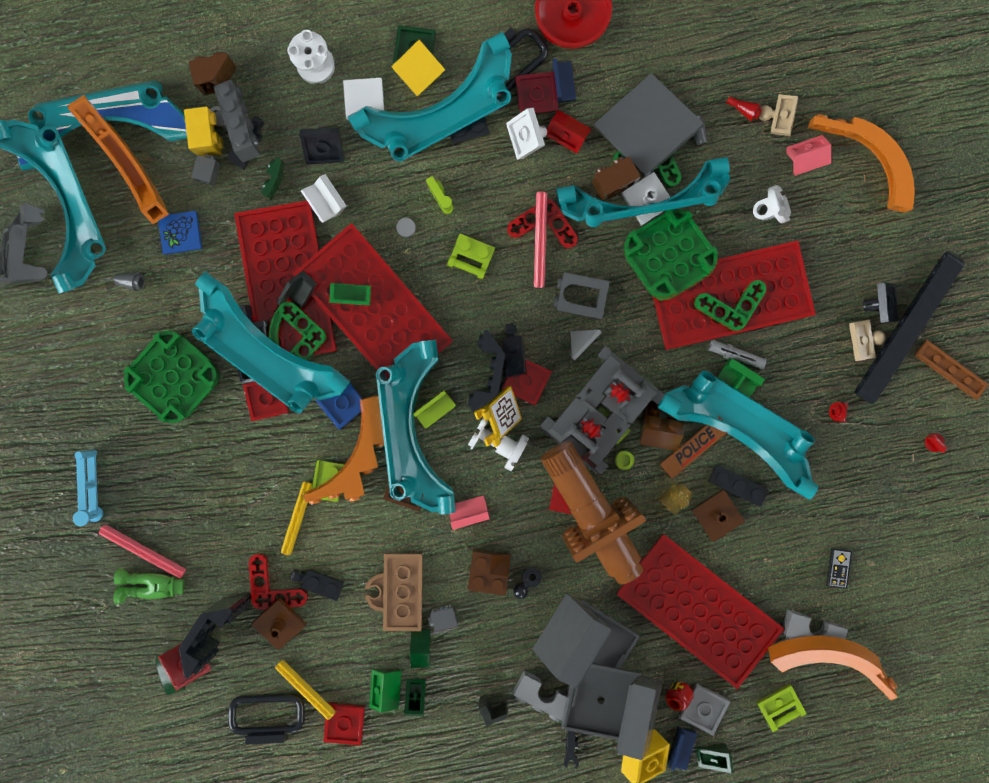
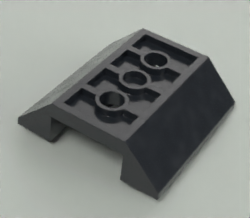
[468,330,505,411]
[179,592,251,679]

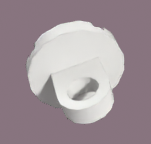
[753,185,791,223]

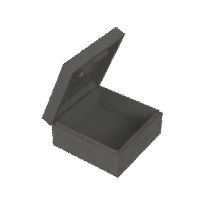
[532,593,640,688]
[561,663,663,760]

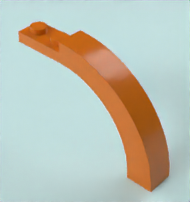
[67,95,169,225]
[808,115,915,213]
[768,636,898,700]

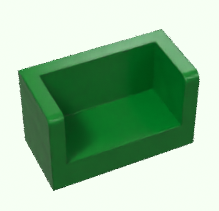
[329,283,371,305]

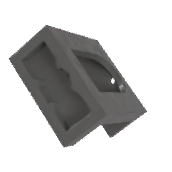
[553,272,610,320]

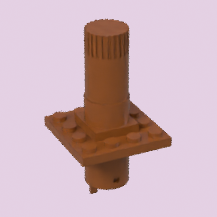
[540,441,646,584]

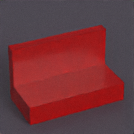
[546,110,591,154]

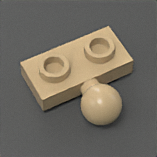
[759,94,799,136]
[849,320,886,361]

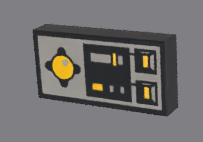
[826,548,852,589]

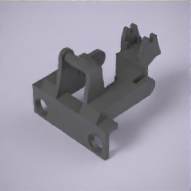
[0,203,47,289]

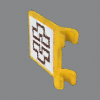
[474,386,522,447]

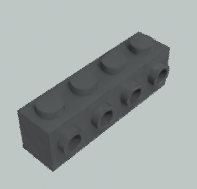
[213,80,261,162]

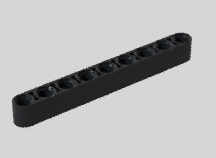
[854,251,965,404]

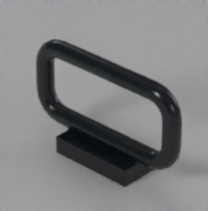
[497,27,548,97]
[228,694,305,745]

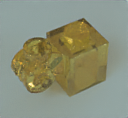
[658,484,693,515]

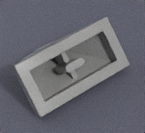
[570,330,602,361]

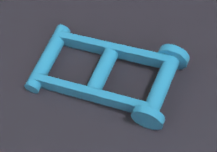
[73,449,103,526]

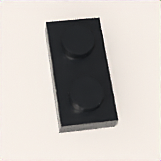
[450,116,490,145]

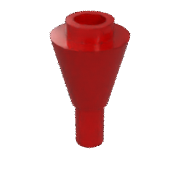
[726,96,762,122]

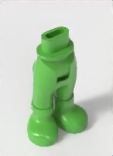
[113,568,184,604]

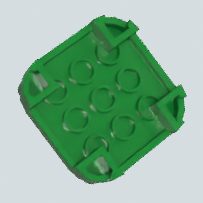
[623,209,718,301]
[123,331,220,423]

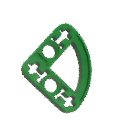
[269,301,327,361]

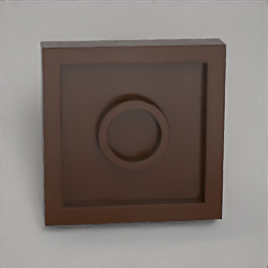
[691,489,745,542]
[251,597,307,650]

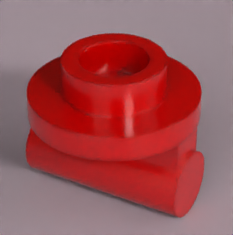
[829,402,848,422]
[925,433,948,453]

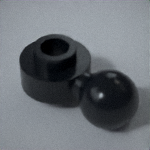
[513,567,542,599]

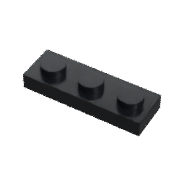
[708,465,769,507]

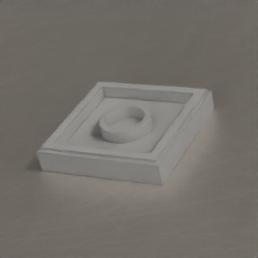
[678,683,731,736]

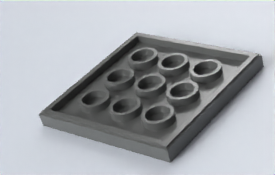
[594,73,704,178]

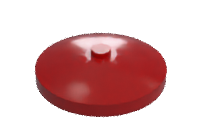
[535,0,612,49]

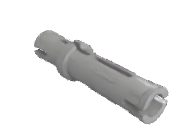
[708,339,767,370]

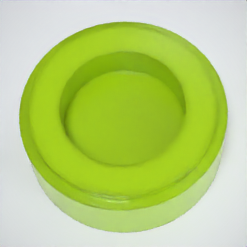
[614,450,634,470]

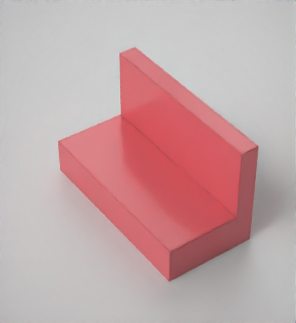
[786,135,831,176]
[449,495,490,530]

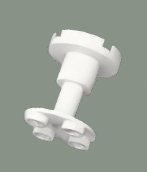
[287,30,335,84]
[468,417,529,471]

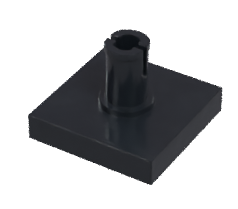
[299,126,345,164]
[863,283,899,323]

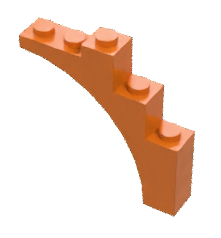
[303,395,384,504]

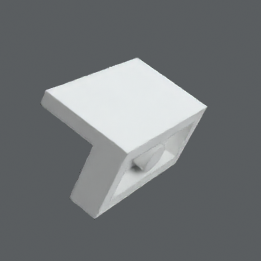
[301,174,347,223]

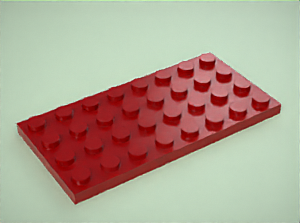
[234,200,337,356]
[292,223,453,379]
[652,240,816,350]
[616,533,784,689]

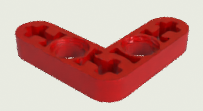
[507,199,578,249]
[249,553,309,610]

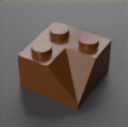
[591,156,641,201]
[467,548,511,596]

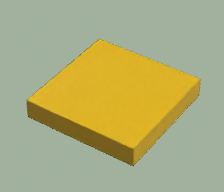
[391,40,445,96]

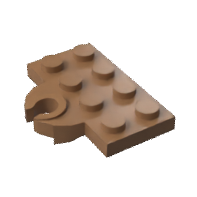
[365,553,423,631]

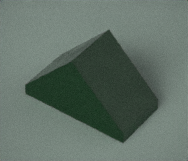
[410,629,431,668]
[404,679,426,716]
[696,744,734,773]

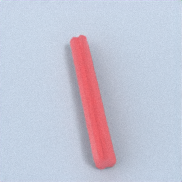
[534,192,547,288]
[99,525,186,578]

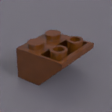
[188,52,237,96]
[640,402,684,451]

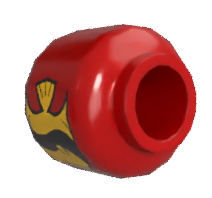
[665,681,694,711]

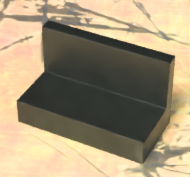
[276,270,317,308]
[479,694,508,727]

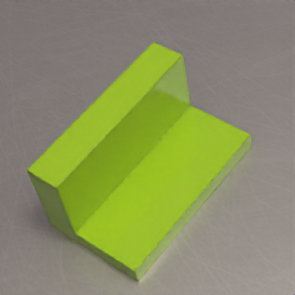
[413,391,456,429]

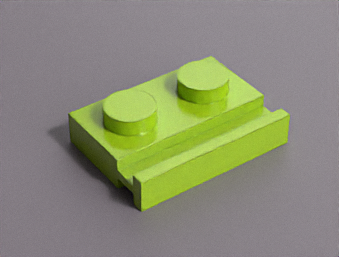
[312,460,345,502]

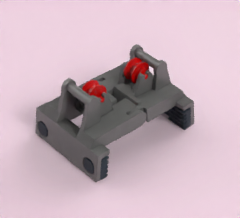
[538,346,665,475]

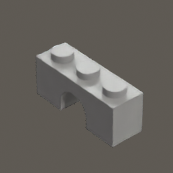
[782,609,848,639]
[513,670,568,722]

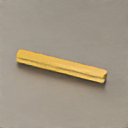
[281,481,313,555]
[275,660,335,720]

